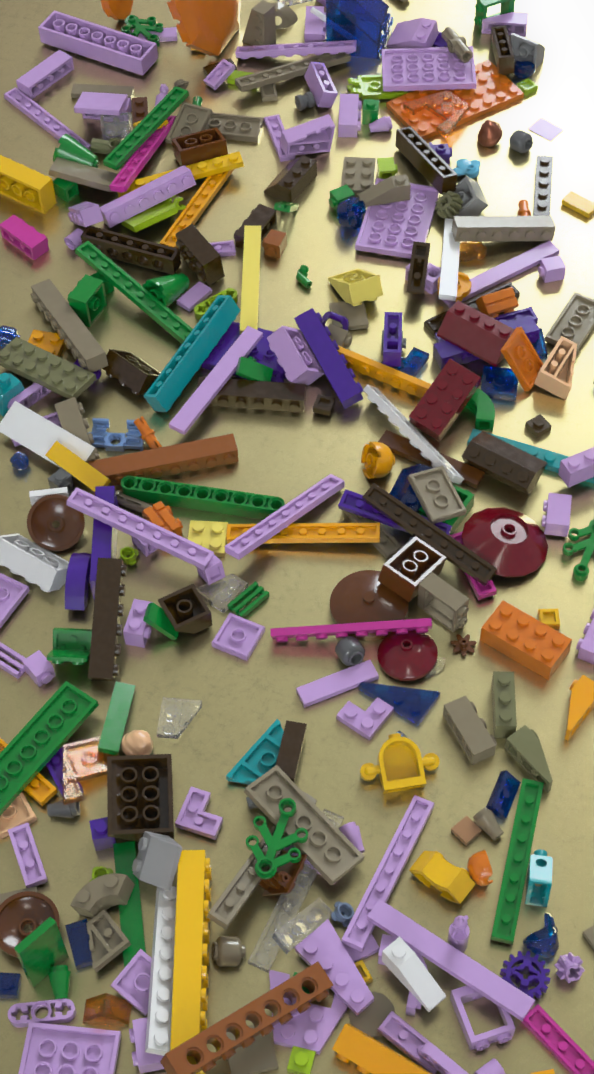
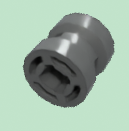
[295,91,315,111]

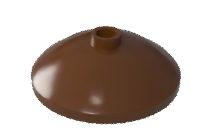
[27,494,85,552]
[0,891,60,958]

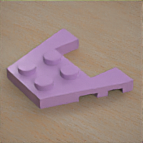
[269,970,348,1055]

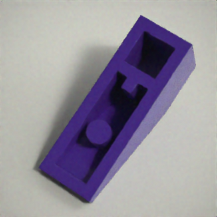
[383,312,402,367]

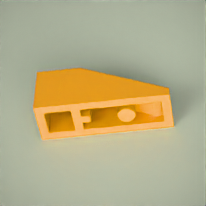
[565,675,594,741]

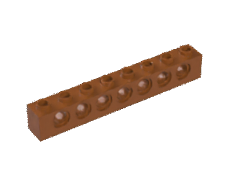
[160,962,333,1074]

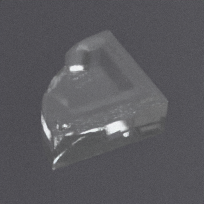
[426,658,446,678]

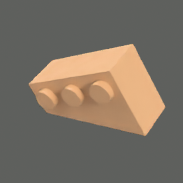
[534,336,577,401]

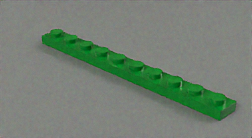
[75,241,193,343]

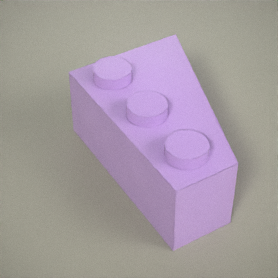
[280,114,335,156]

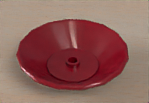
[461,508,548,577]

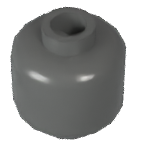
[509,130,533,153]
[335,636,365,666]

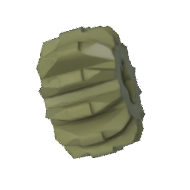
[435,191,463,219]

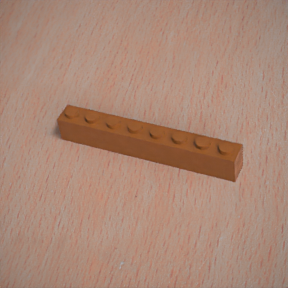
[88,433,239,486]

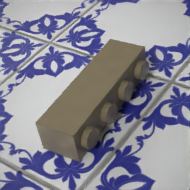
[54,397,100,463]

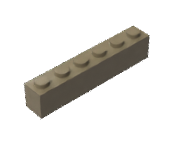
[451,216,556,242]

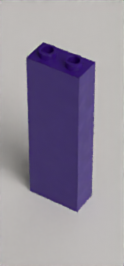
[90,486,118,599]

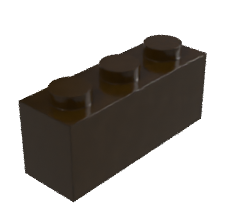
[234,204,277,250]

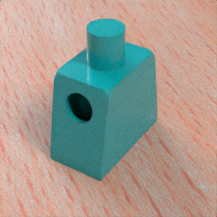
[0,373,25,417]
[525,849,553,907]

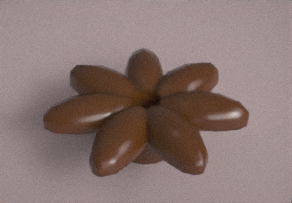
[450,634,477,657]

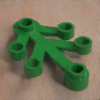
[121,15,164,47]
[562,519,594,581]
[246,798,308,879]

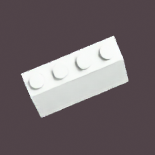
[0,533,69,592]

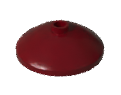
[377,630,438,681]

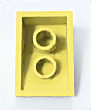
[328,269,383,306]

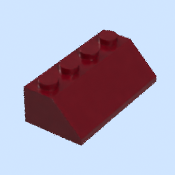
[437,301,515,367]

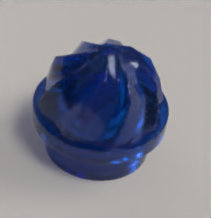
[10,451,29,470]

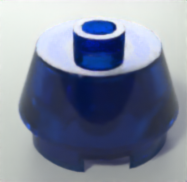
[337,196,366,230]

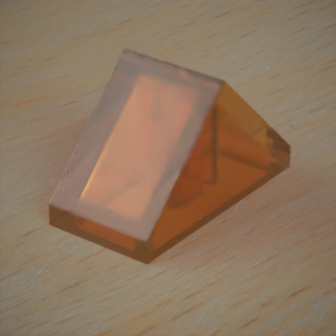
[83,993,132,1026]

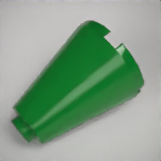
[53,134,100,168]
[142,273,190,308]

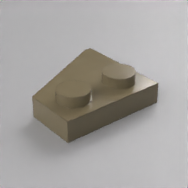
[86,909,131,973]

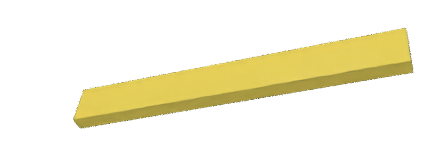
[240,226,262,334]

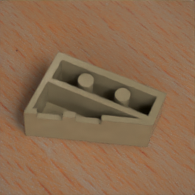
[242,0,276,46]

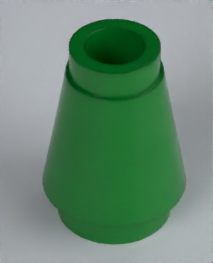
[48,965,71,1000]

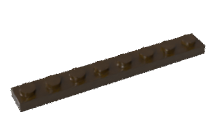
[362,483,497,586]

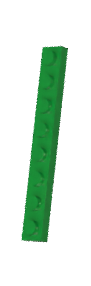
[103,86,189,170]
[491,778,544,945]

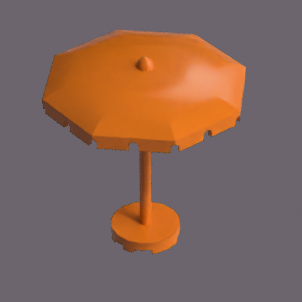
[100,0,241,56]

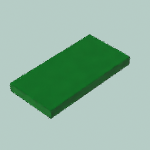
[14,917,69,987]

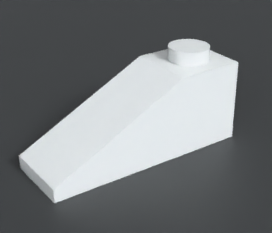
[382,936,446,1012]

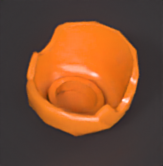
[467,850,493,886]

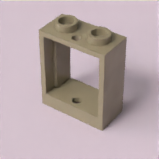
[418,572,469,633]

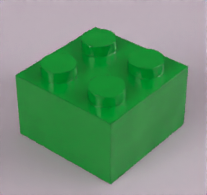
[68,274,107,327]

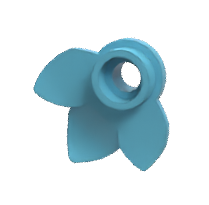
[453,159,481,178]

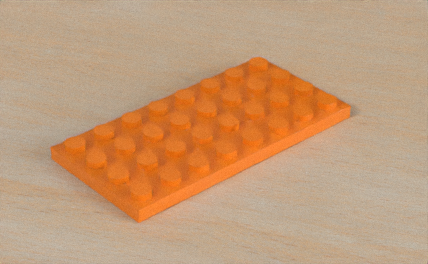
[386,59,524,140]

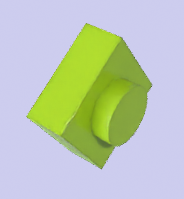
[287,1046,316,1074]

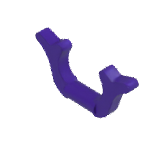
[322,312,349,331]

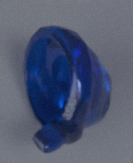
[523,913,559,958]

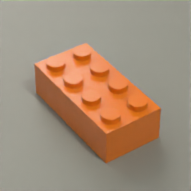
[480,600,572,681]

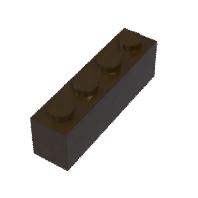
[491,25,514,75]

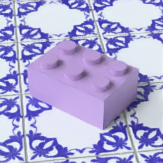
[267,325,325,386]

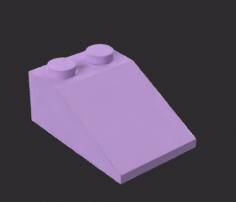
[386,18,439,49]

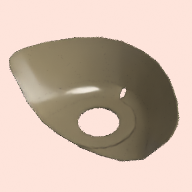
[271,2,298,29]

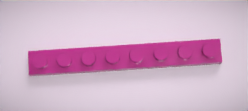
[109,116,176,193]
[270,618,432,642]

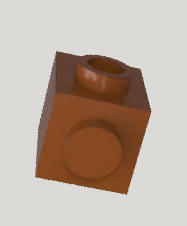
[262,229,287,258]

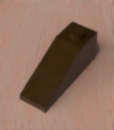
[406,241,431,294]

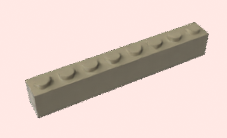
[30,279,108,372]

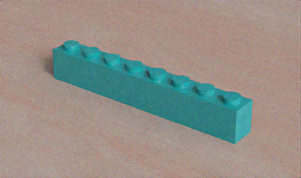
[143,295,241,412]

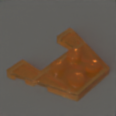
[403,90,470,138]
[62,736,119,805]

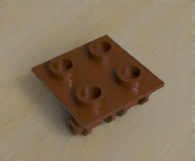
[259,854,308,896]

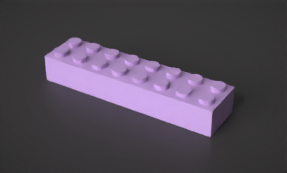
[38,11,158,76]

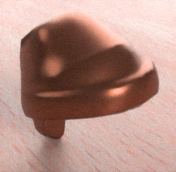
[477,119,503,147]

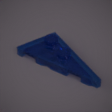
[359,682,440,725]

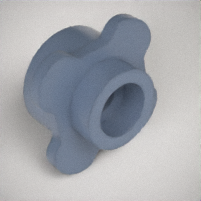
[331,901,354,927]

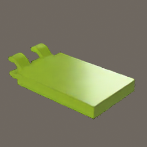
[347,74,408,100]
[121,195,186,233]

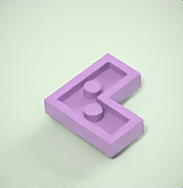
[336,697,394,741]
[175,787,223,840]

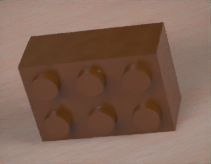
[171,127,228,166]
[378,536,447,602]

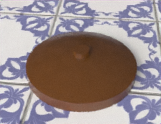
[330,570,409,641]

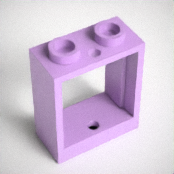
[450,985,516,1051]

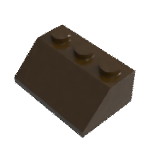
[264,155,317,203]
[102,349,161,396]

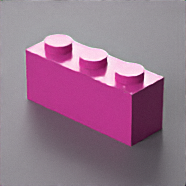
[0,215,49,260]

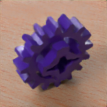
[500,951,551,999]

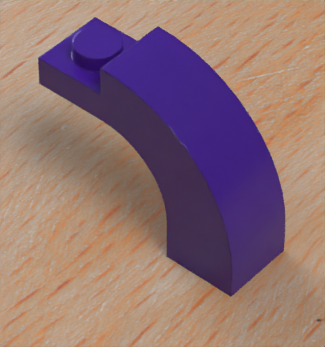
[65,553,91,610]

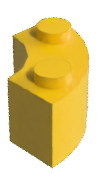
[409,851,475,904]

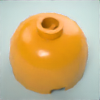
[361,442,395,479]

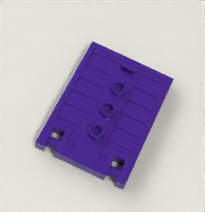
[202,321,287,383]

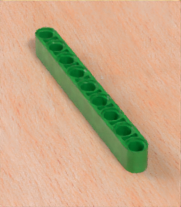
[121,476,285,520]

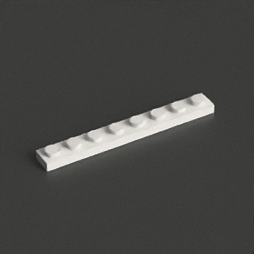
[363,384,464,485]
[145,886,177,1056]

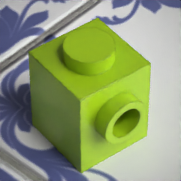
[377,157,398,179]

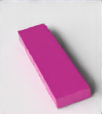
[521,1004,594,1074]

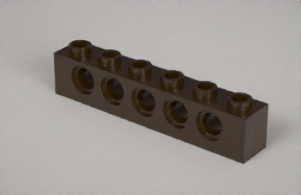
[81,226,181,275]

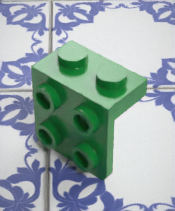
[47,628,92,665]

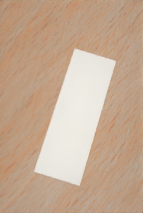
[0,401,95,468]

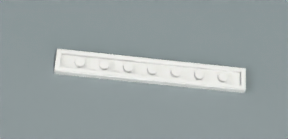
[438,218,460,301]

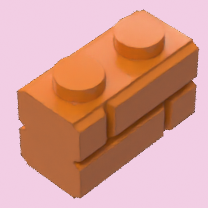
[476,287,519,318]
[142,501,183,537]

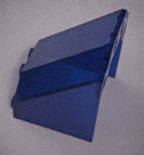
[326,0,394,60]

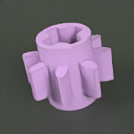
[554,952,585,983]

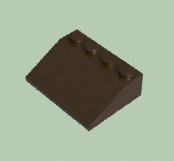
[107,754,174,842]

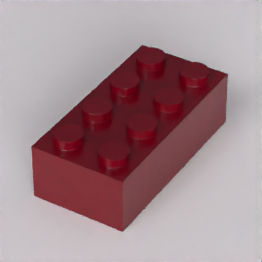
[409,359,481,442]

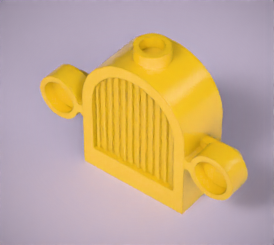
[360,733,440,794]

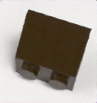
[158,584,213,634]

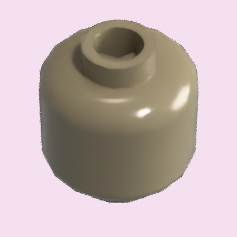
[211,936,246,967]

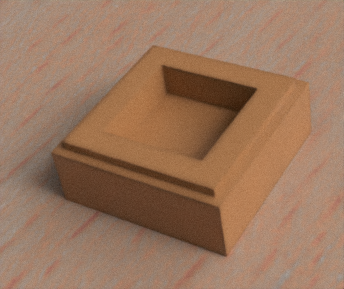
[451,815,482,846]

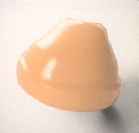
[121,730,153,756]

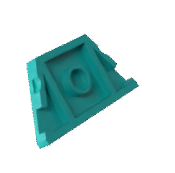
[226,719,284,785]

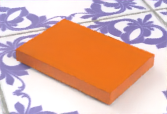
[500,327,543,391]

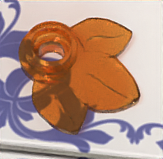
[459,242,487,262]

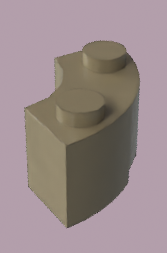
[70,873,135,918]

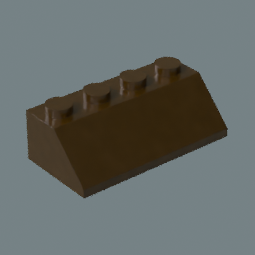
[462,431,548,495]

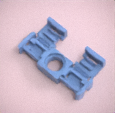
[89,418,145,452]

